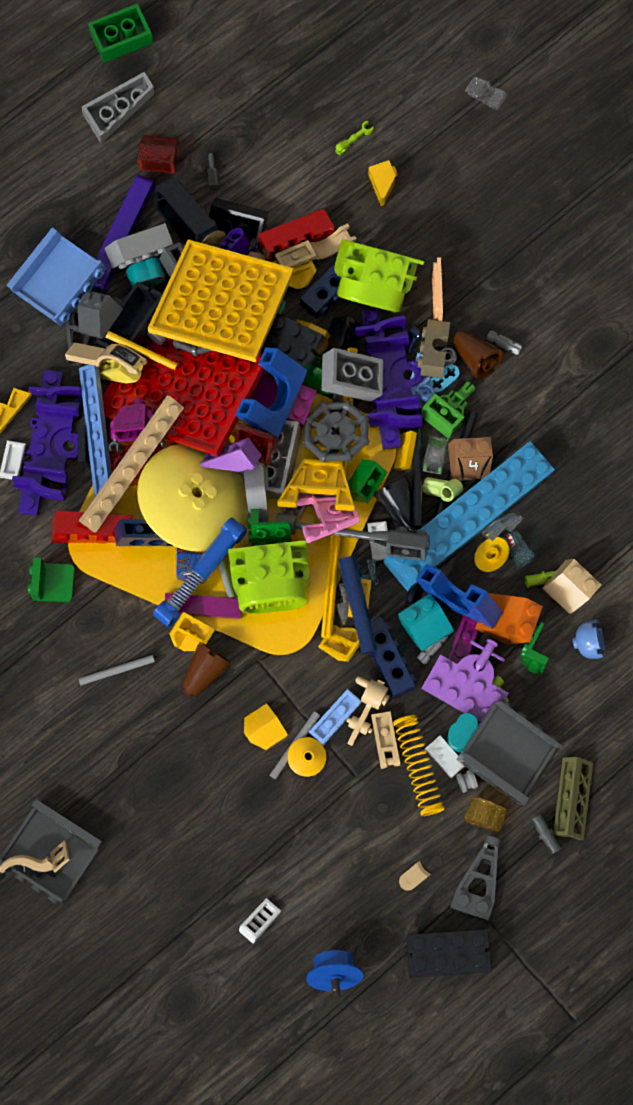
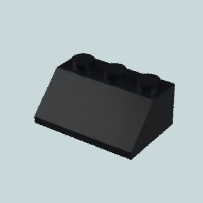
[209,198,269,253]

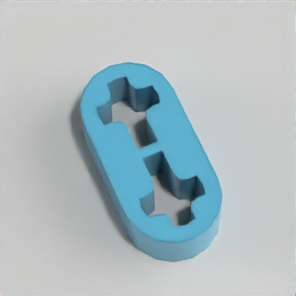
[429,364,459,395]

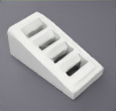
[239,898,281,943]

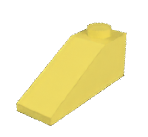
[99,358,144,384]

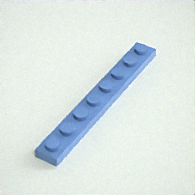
[79,365,116,508]

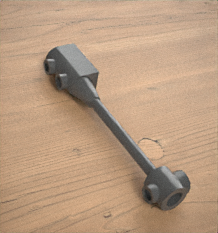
[275,510,430,561]

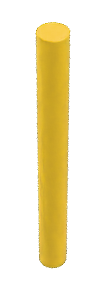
[106,331,178,370]

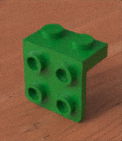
[247,509,291,546]
[28,558,75,602]
[520,621,549,674]

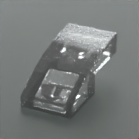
[465,76,507,110]
[482,513,523,541]
[337,583,349,627]

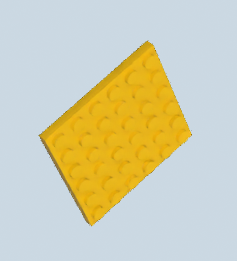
[148,239,294,362]

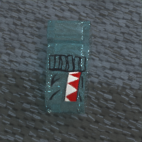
[502,529,534,569]

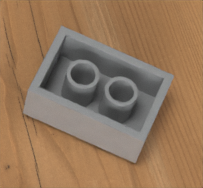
[105,223,173,270]
[322,348,383,402]

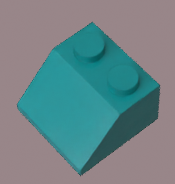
[398,594,454,652]

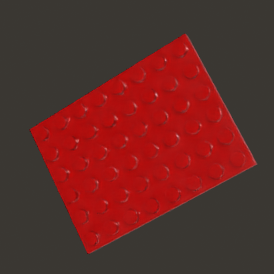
[102,338,265,457]

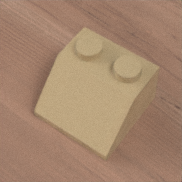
[542,559,601,614]

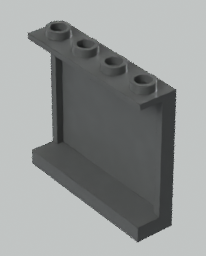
[456,700,562,805]
[0,799,103,905]

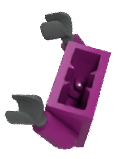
[109,398,166,453]

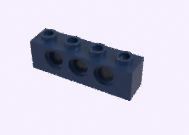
[300,264,341,319]
[114,519,173,546]
[371,617,416,699]

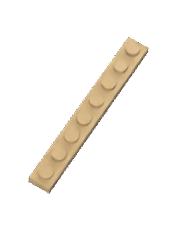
[79,395,184,533]

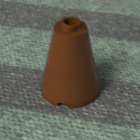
[452,330,503,380]
[181,642,231,697]

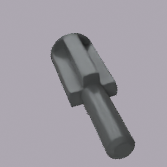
[207,153,219,190]

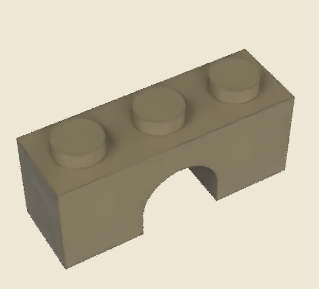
[417,319,450,378]

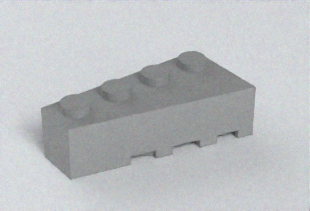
[82,72,154,144]
[263,420,302,499]

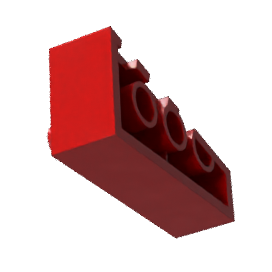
[258,209,334,262]
[51,510,133,544]

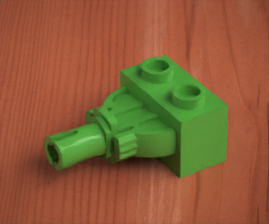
[420,382,475,439]

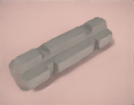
[487,330,522,355]
[417,636,448,664]

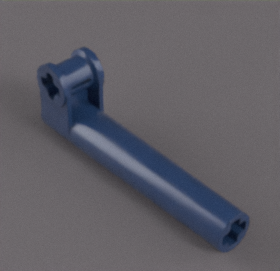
[338,556,377,654]

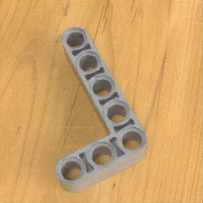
[240,436,269,522]

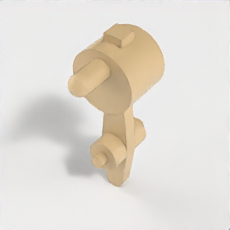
[346,676,390,746]

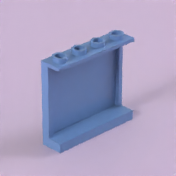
[7,228,107,326]

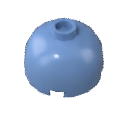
[573,619,605,659]

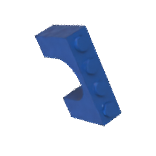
[235,348,308,438]
[416,564,503,629]

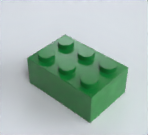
[88,3,153,63]

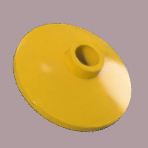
[474,537,510,572]
[287,737,326,777]

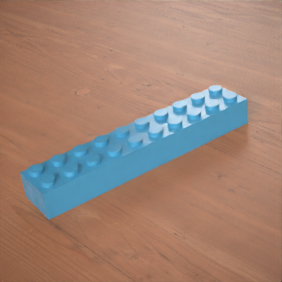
[383,441,555,592]

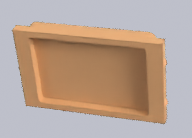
[432,258,443,321]

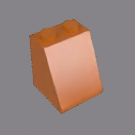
[475,593,543,645]

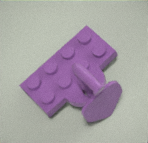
[421,639,509,722]

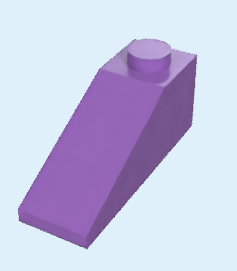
[200,438,262,472]

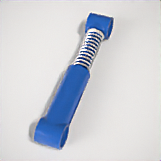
[153,517,248,628]

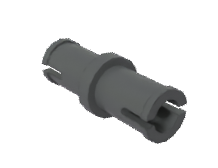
[531,814,562,855]

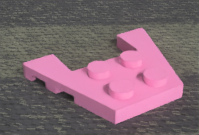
[297,493,359,543]

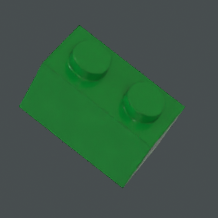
[347,459,388,503]

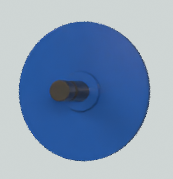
[306,950,363,1000]

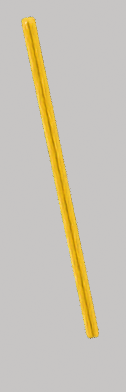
[321,348,358,639]

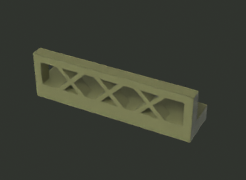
[553,757,593,840]

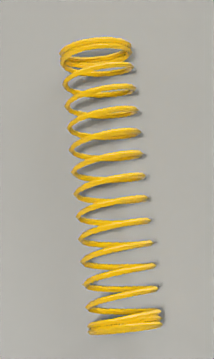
[393,715,445,816]

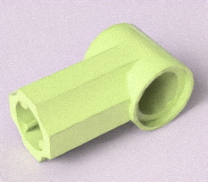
[422,477,463,502]

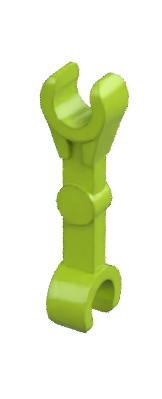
[335,121,374,155]

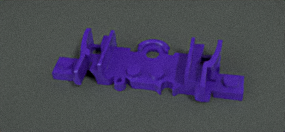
[355,308,424,450]
[12,370,83,516]

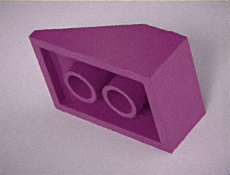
[252,376,317,429]

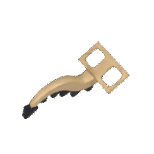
[0,840,70,881]

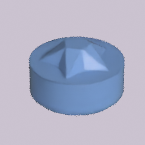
[415,384,435,402]

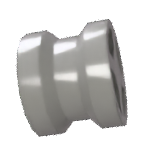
[456,770,478,793]

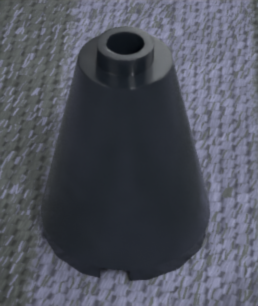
[374,477,413,532]

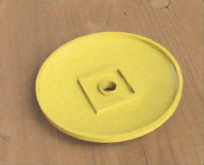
[137,444,248,552]

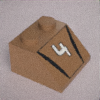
[448,437,493,481]

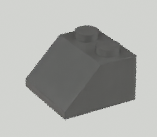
[77,291,123,339]

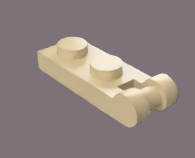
[371,711,400,769]

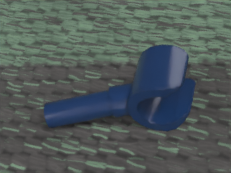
[407,326,421,354]

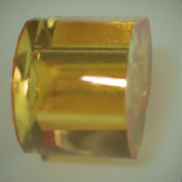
[464,797,506,832]

